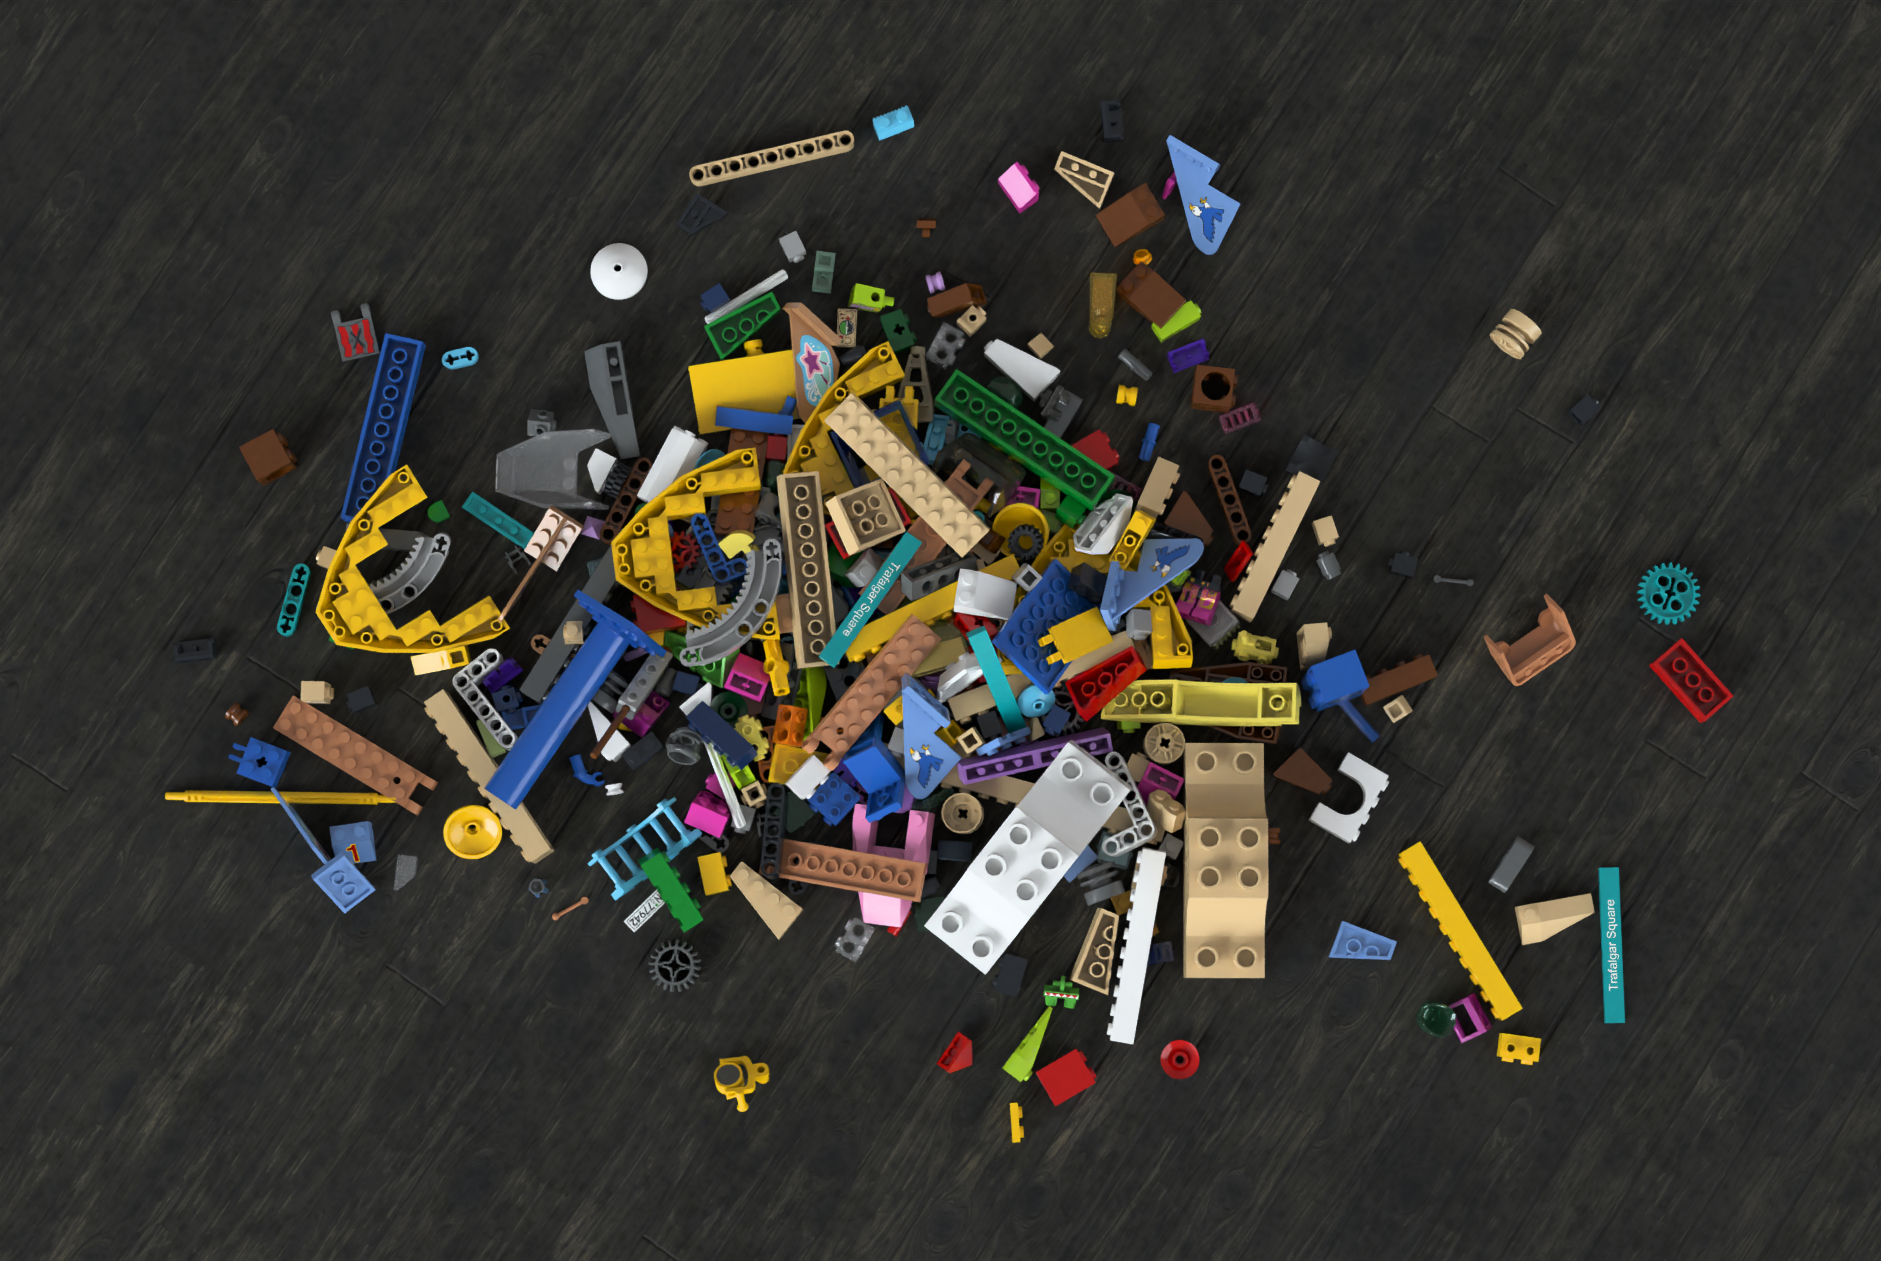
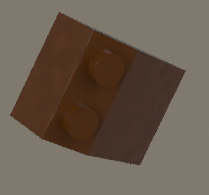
[1096,183,1165,248]
[1116,262,1187,329]

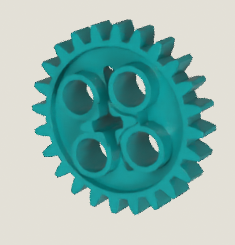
[1637,562,1701,625]

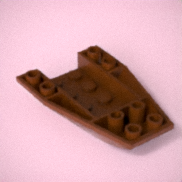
[1169,662,1288,744]

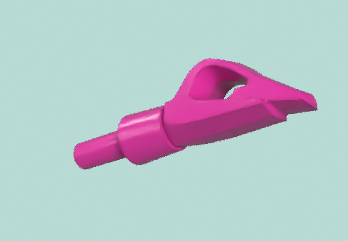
[1162,171,1177,199]

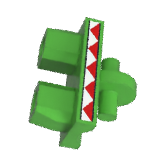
[1044,975,1079,1008]

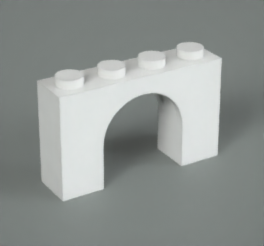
[1309,753,1389,844]

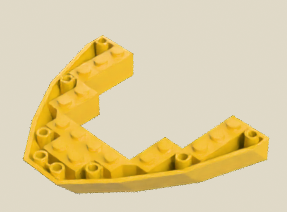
[783,341,960,524]
[611,448,780,640]
[316,465,510,653]
[997,524,1193,675]

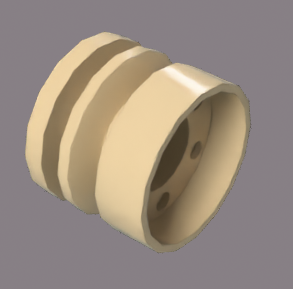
[1490,309,1542,359]
[1143,723,1185,765]
[941,793,984,835]

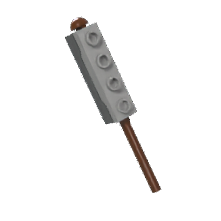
[590,646,673,759]

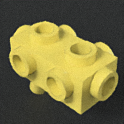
[1231,630,1279,665]
[734,715,770,762]

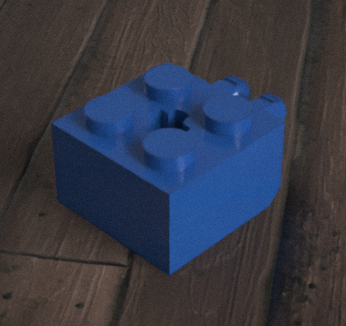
[228,737,291,788]

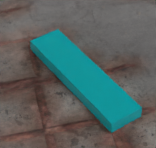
[462,492,534,549]

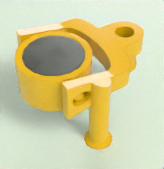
[714,1056,769,1112]

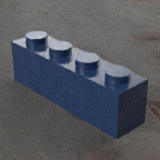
[686,701,758,770]

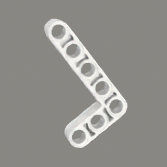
[452,649,518,751]
[1103,752,1158,858]

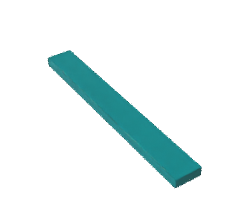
[966,626,1027,734]

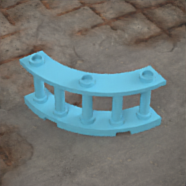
[588,797,702,901]

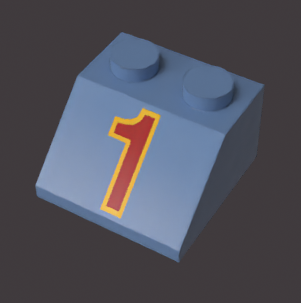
[330,821,377,864]

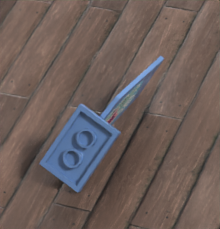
[271,787,375,913]

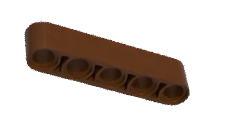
[1207,455,1252,545]
[600,458,653,545]

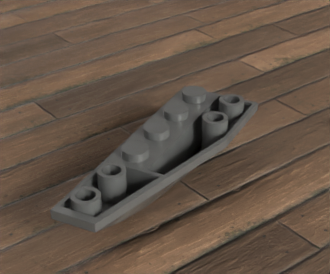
[584,341,640,460]

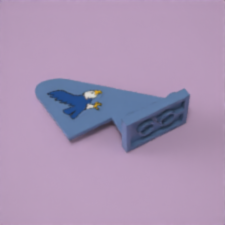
[1166,135,1240,255]
[1100,538,1204,631]
[901,672,961,799]

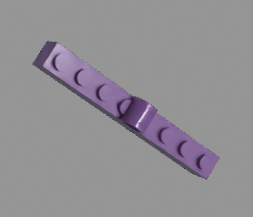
[957,727,1113,785]

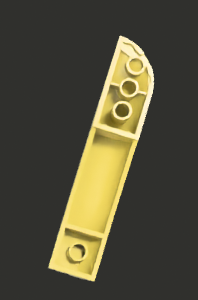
[1101,680,1301,726]

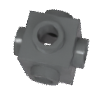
[527,409,557,438]

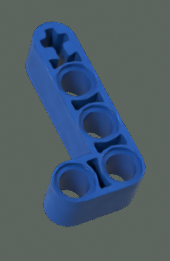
[691,513,749,586]

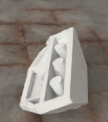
[1073,493,1133,555]
[937,652,1003,703]

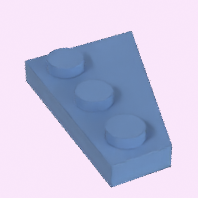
[976,726,1031,757]
[1329,921,1397,960]

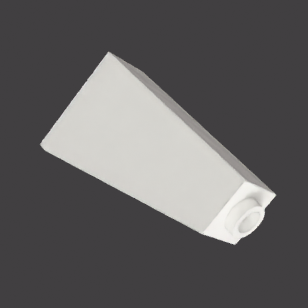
[984,339,1060,401]

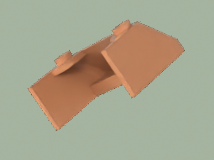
[1484,594,1576,686]

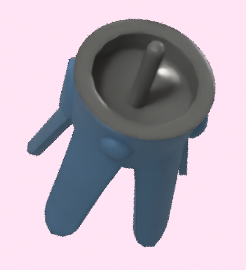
[529,878,549,898]

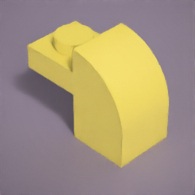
[718,530,760,559]

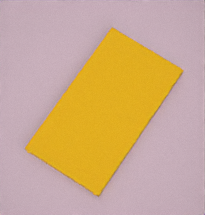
[688,349,799,434]

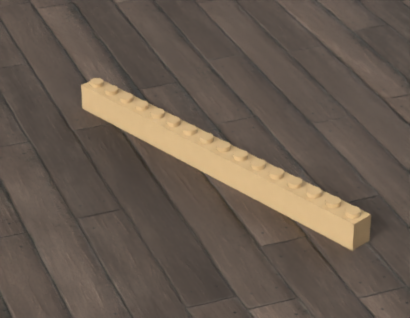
[884,743,1165,845]

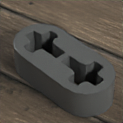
[699,829,730,853]

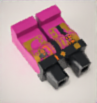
[1175,569,1223,627]

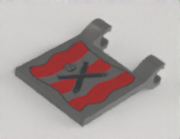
[331,303,380,362]

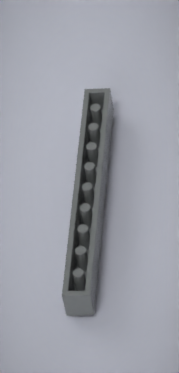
[519,528,623,704]

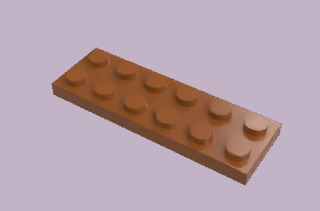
[714,428,770,536]

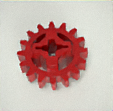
[670,531,702,573]

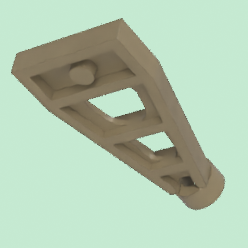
[897,346,934,423]

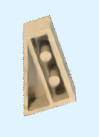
[1054,151,1115,209]
[1133,456,1180,518]

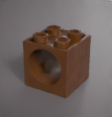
[1190,365,1238,413]
[239,429,298,486]

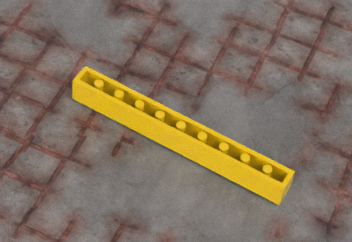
[845,554,1020,662]
[1398,841,1523,1021]

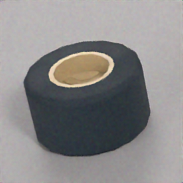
[937,840,972,861]

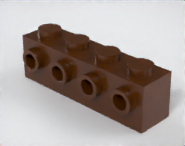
[1360,653,1438,706]

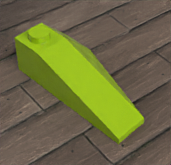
[794,666,827,742]
[1002,1006,1053,1082]

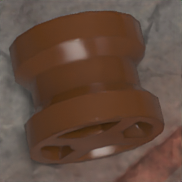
[225,702,249,727]
[1268,828,1280,844]

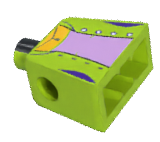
[848,283,894,312]

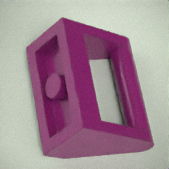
[1443,993,1492,1043]

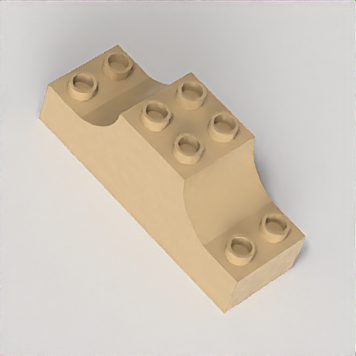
[1183,743,1268,978]

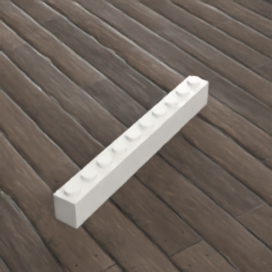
[1107,847,1166,1044]

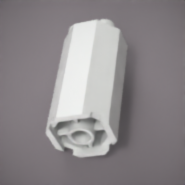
[637,426,709,503]

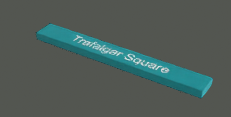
[819,531,922,668]
[1598,867,1625,1023]

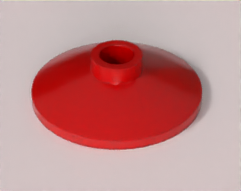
[1161,1040,1200,1079]

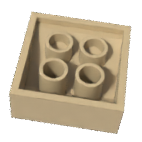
[825,478,906,556]

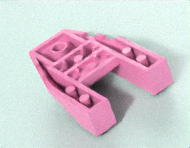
[852,804,935,927]

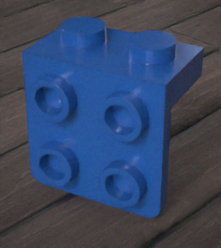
[807,773,860,827]

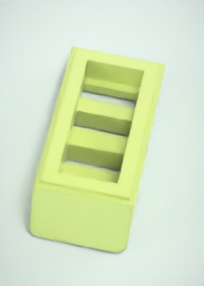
[476,720,506,758]

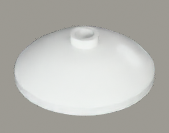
[591,243,648,300]

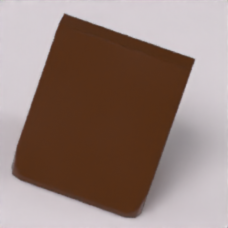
[977,527,1006,554]

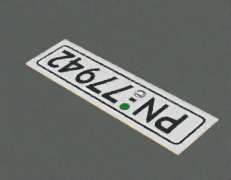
[624,890,665,932]

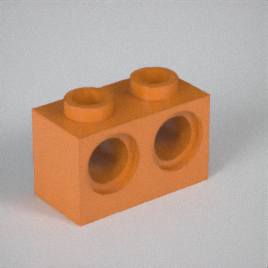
[772,704,808,747]

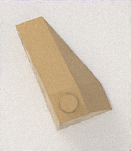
[1515,893,1595,945]

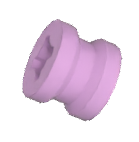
[926,272,945,294]

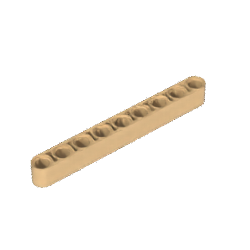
[689,131,854,186]

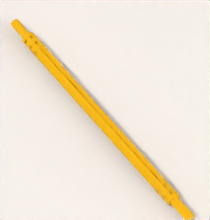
[165,790,396,805]

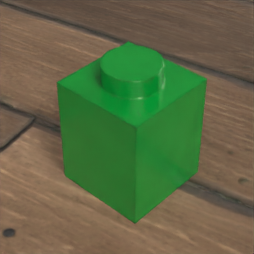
[1054,495,1087,529]

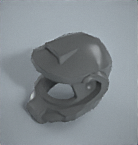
[665,726,704,765]

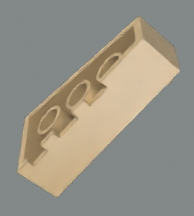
[1297,623,1332,671]
[730,861,803,940]
[1069,908,1119,995]

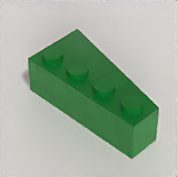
[704,292,781,361]
[638,848,703,932]

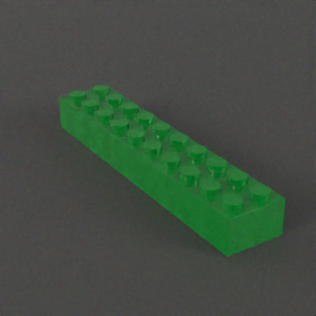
[934,369,1115,511]

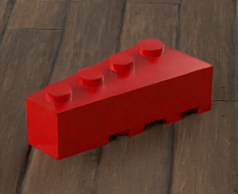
[1065,646,1147,722]

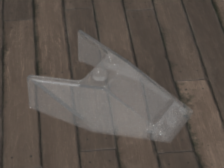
[496,429,611,510]

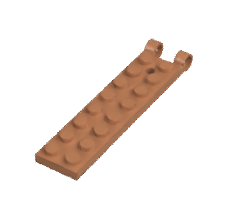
[858,459,994,615]
[801,614,942,771]
[273,695,438,815]
[759,839,927,902]

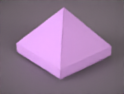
[581,516,605,540]

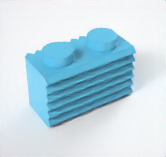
[873,105,914,141]

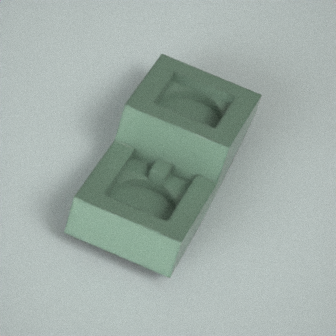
[812,251,836,293]

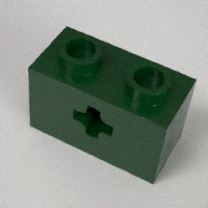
[880,309,917,354]

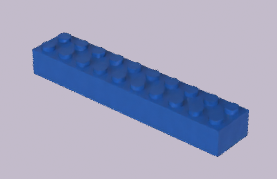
[341,333,426,528]

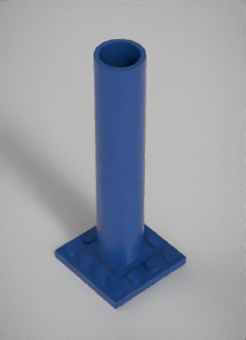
[484,590,667,810]

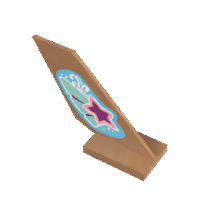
[782,303,842,423]

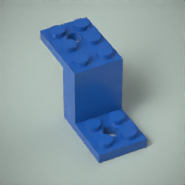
[843,712,905,823]

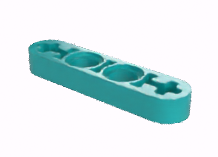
[277,564,311,637]

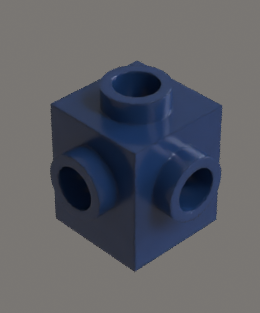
[492,685,523,714]

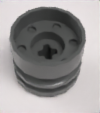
[592,670,629,714]
[1077,861,1126,906]

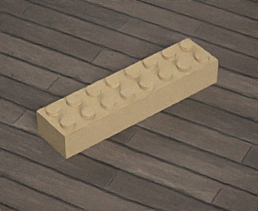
[1229,471,1320,623]

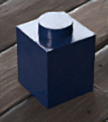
[700,283,730,313]
[673,671,703,696]
[1042,705,1071,736]

